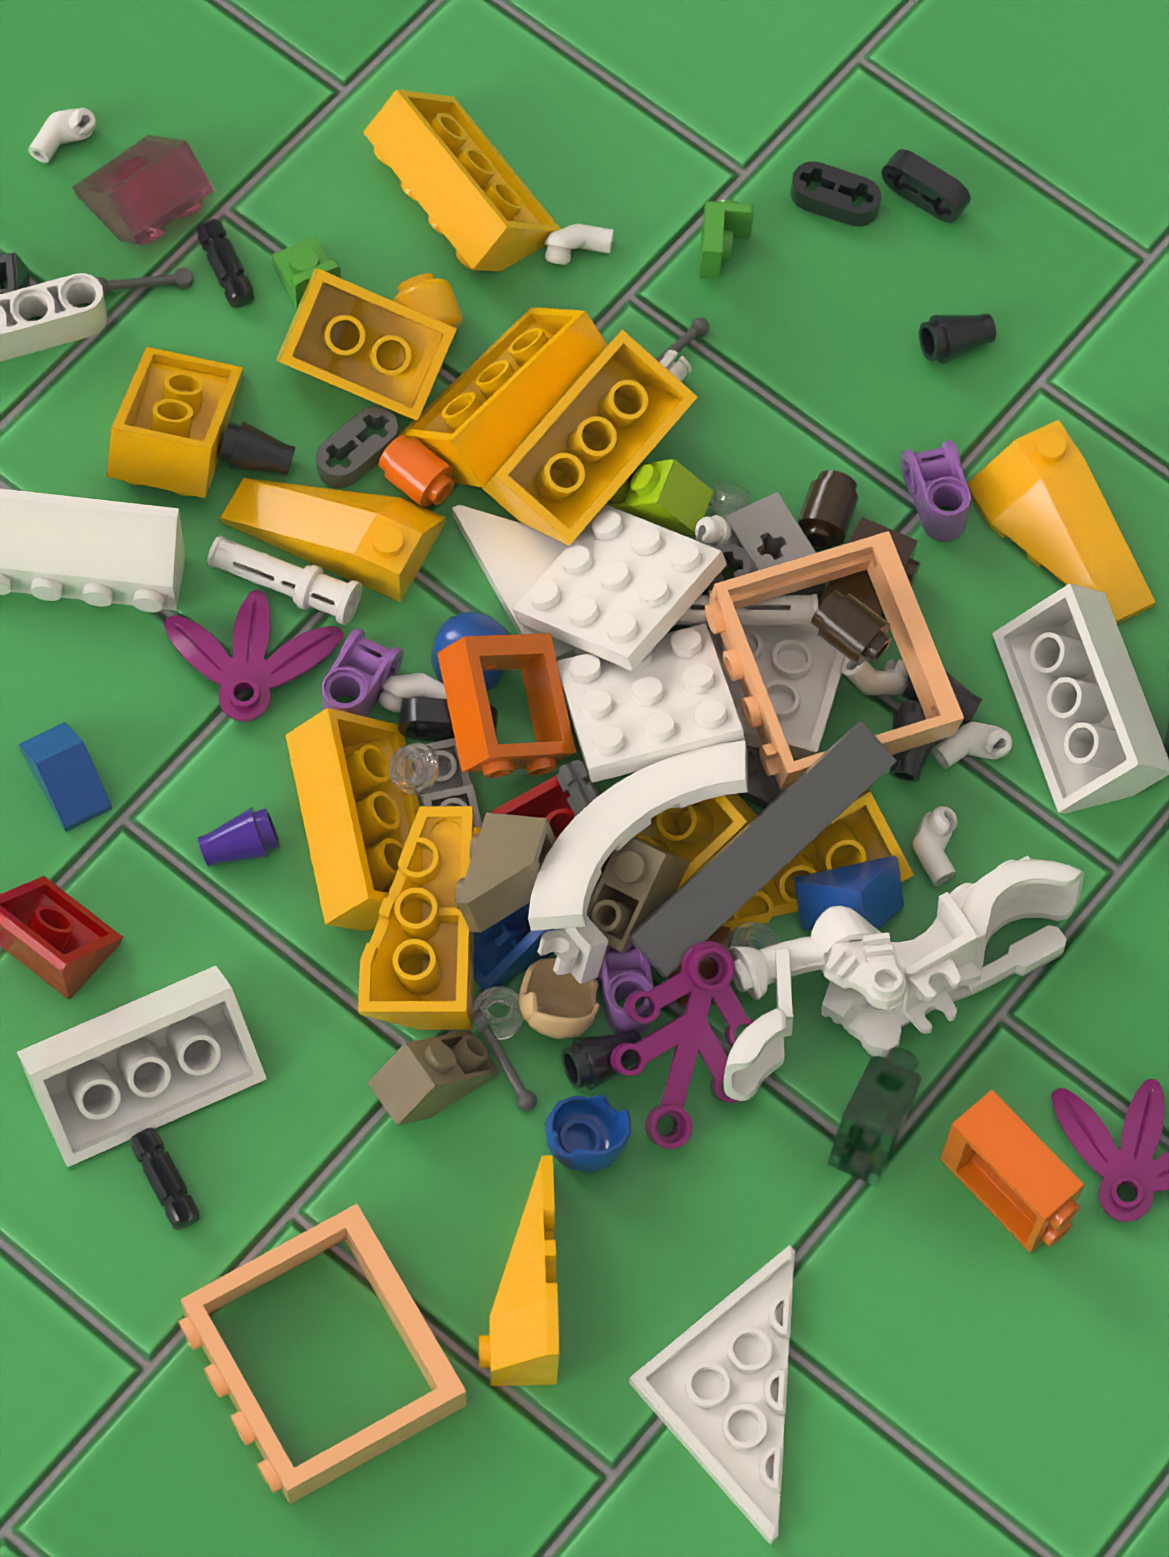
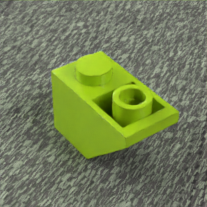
[606,459,714,536]

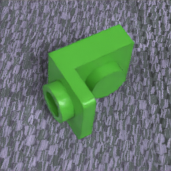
[699,200,754,278]
[272,236,341,309]

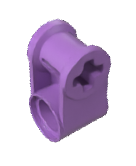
[901,440,971,541]
[322,628,404,717]
[597,945,654,1034]

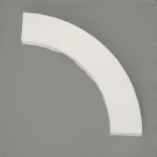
[528,740,748,931]

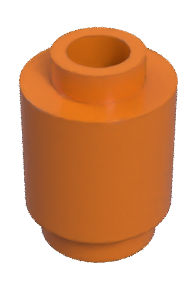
[379,435,455,508]

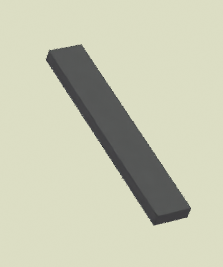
[627,721,897,977]

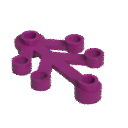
[611,941,754,1149]

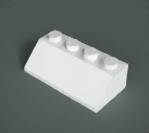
[0,488,186,612]
[992,583,1169,814]
[17,965,267,1167]

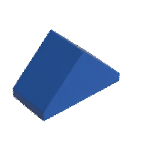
[18,722,112,832]
[794,855,904,930]
[474,903,555,992]

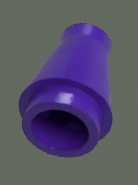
[198,807,280,867]

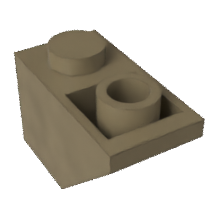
[455,812,556,933]
[587,837,690,953]
[368,1030,500,1126]

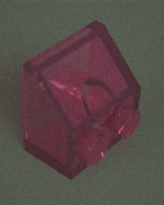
[72,135,215,245]

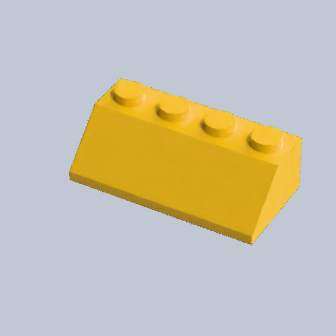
[363,89,561,272]
[399,307,608,487]
[482,329,698,546]
[286,708,420,931]

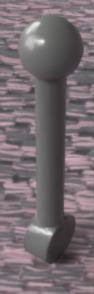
[96,267,193,295]
[656,317,710,362]
[471,1009,537,1111]

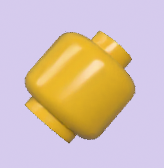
[392,273,463,341]

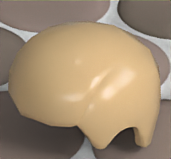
[518,958,600,1039]

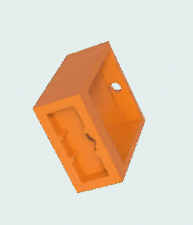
[437,633,576,779]
[940,1090,1084,1253]

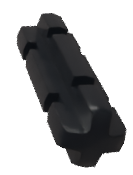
[197,219,254,308]
[130,1128,200,1230]

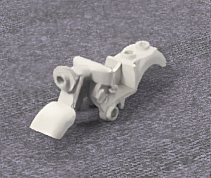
[724,855,1084,1101]

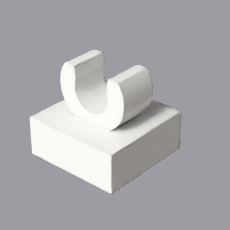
[537,915,609,984]

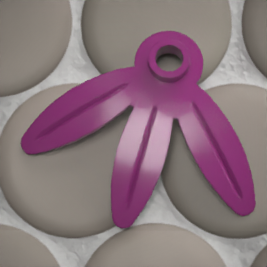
[164,590,344,722]
[1051,1079,1169,1222]

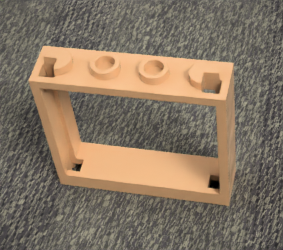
[705,531,964,790]
[178,1204,466,1504]

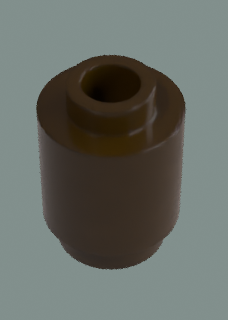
[797,470,858,549]
[811,590,892,666]

